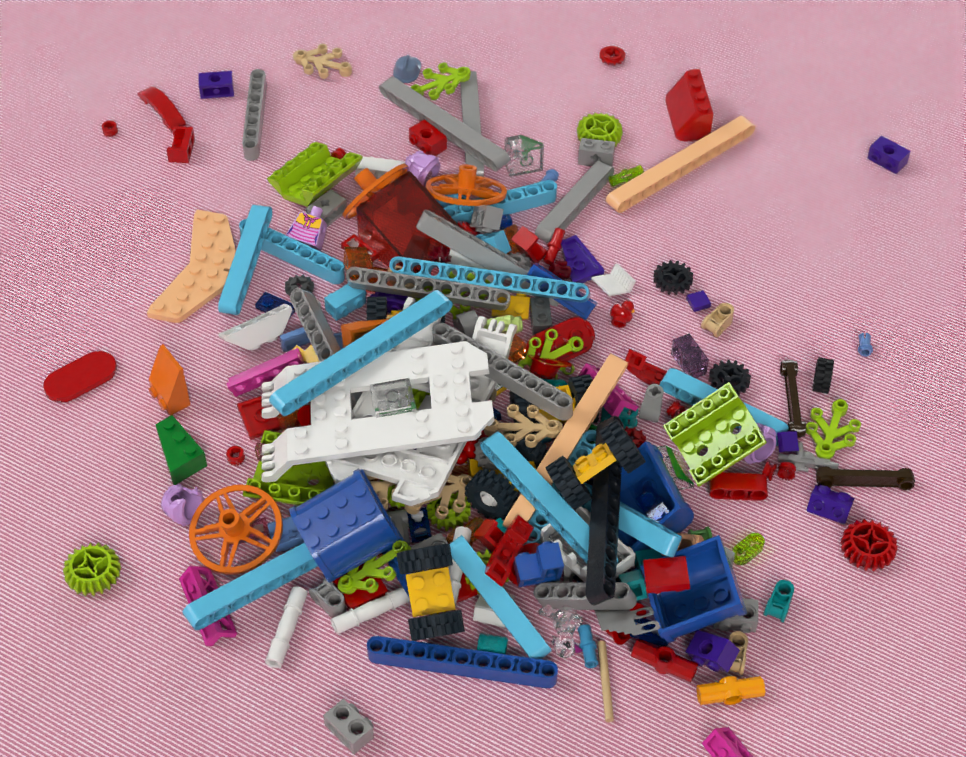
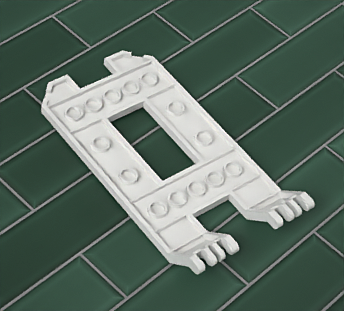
[325,297,517,506]
[262,341,495,482]

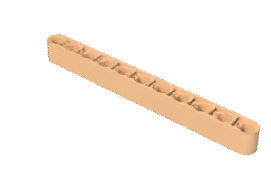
[606,116,756,213]
[502,353,628,528]

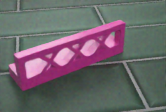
[226,348,305,397]
[578,363,639,417]
[179,566,237,646]
[702,727,753,757]

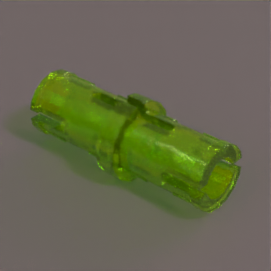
[608,165,644,187]

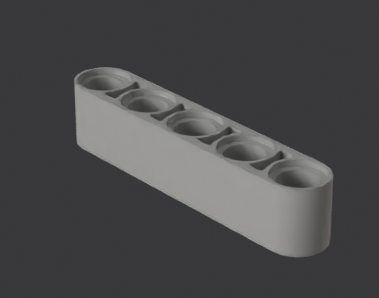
[533,582,637,610]

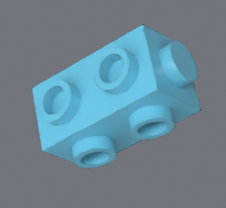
[324,284,366,321]

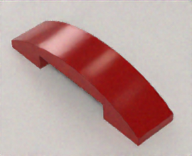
[137,86,186,132]
[625,349,667,385]
[485,515,534,587]

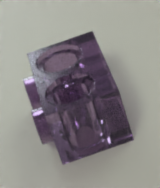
[671,333,709,378]

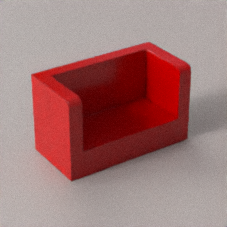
[166,126,195,163]
[511,226,547,263]
[473,519,524,562]

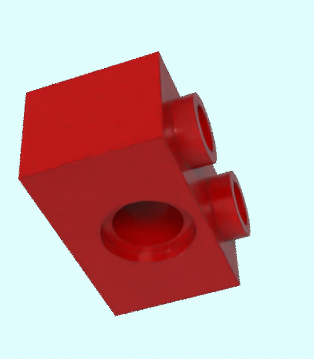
[409,119,447,156]

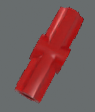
[631,639,699,682]

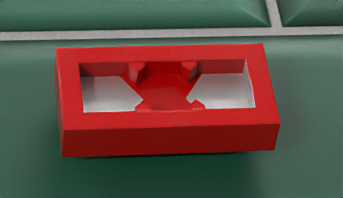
[341,234,379,267]

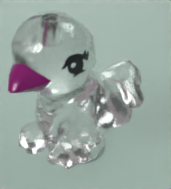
[538,604,583,658]

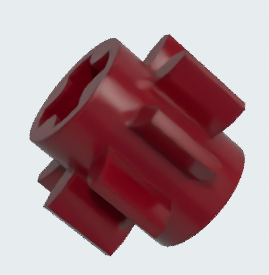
[428,245,452,269]
[549,260,571,281]

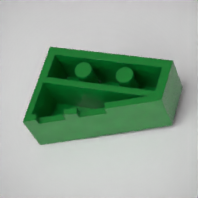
[155,415,207,485]

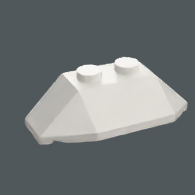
[218,304,292,350]

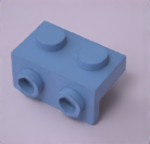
[267,516,304,552]

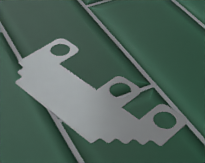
[595,607,660,636]

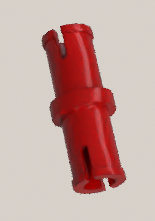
[543,228,566,265]

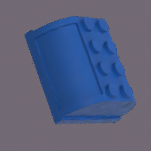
[618,441,694,553]
[289,468,402,583]
[640,535,747,643]

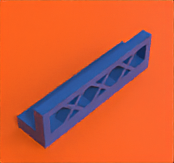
[527,263,598,320]

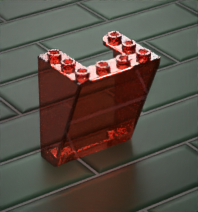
[356,171,460,274]

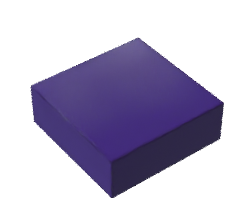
[686,290,711,312]
[777,431,799,452]

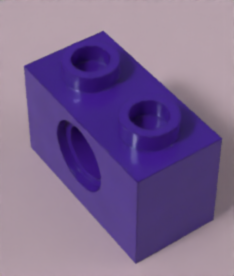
[198,71,234,99]
[867,135,911,174]
[685,630,740,673]

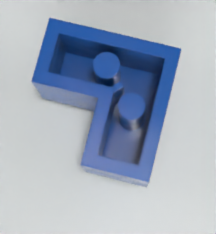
[513,541,564,588]

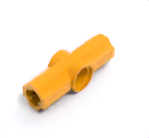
[696,676,766,705]

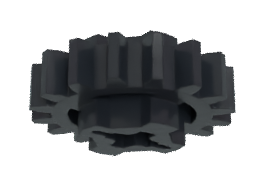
[653,260,693,295]
[708,359,751,396]

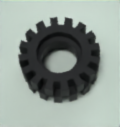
[812,357,834,394]

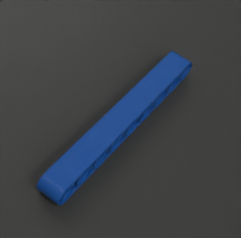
[367,636,558,688]

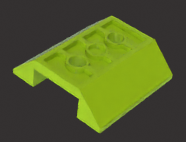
[267,142,363,207]
[663,382,767,487]
[243,430,335,505]

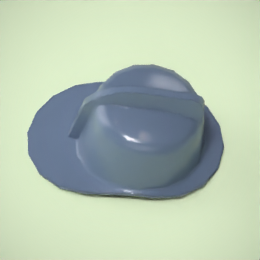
[393,55,421,83]

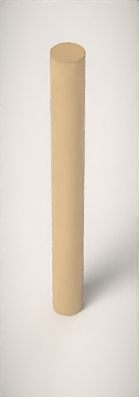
[597,641,614,723]

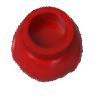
[610,300,635,328]
[456,439,479,465]

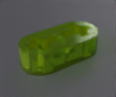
[732,533,765,565]

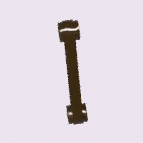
[780,360,806,438]
[816,466,915,490]

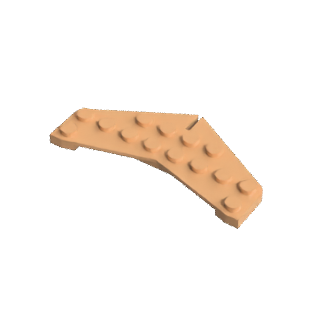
[147,209,236,323]

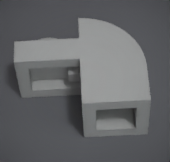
[453,310,479,338]

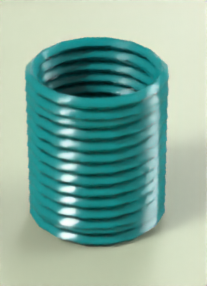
[477,633,508,654]

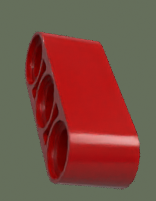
[709,472,768,501]

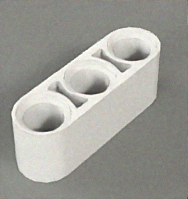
[355,157,405,182]

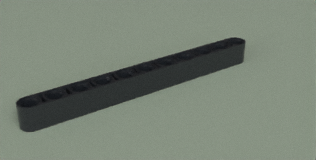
[585,416,624,606]

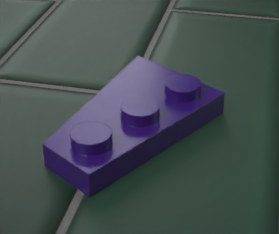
[561,235,604,284]

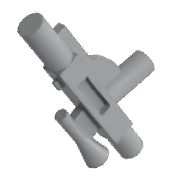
[778,442,839,472]

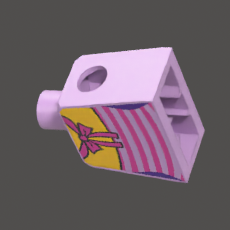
[286,206,327,252]

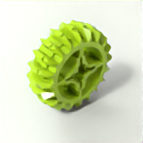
[577,112,623,147]
[63,542,121,597]

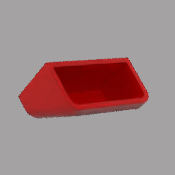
[665,69,714,142]

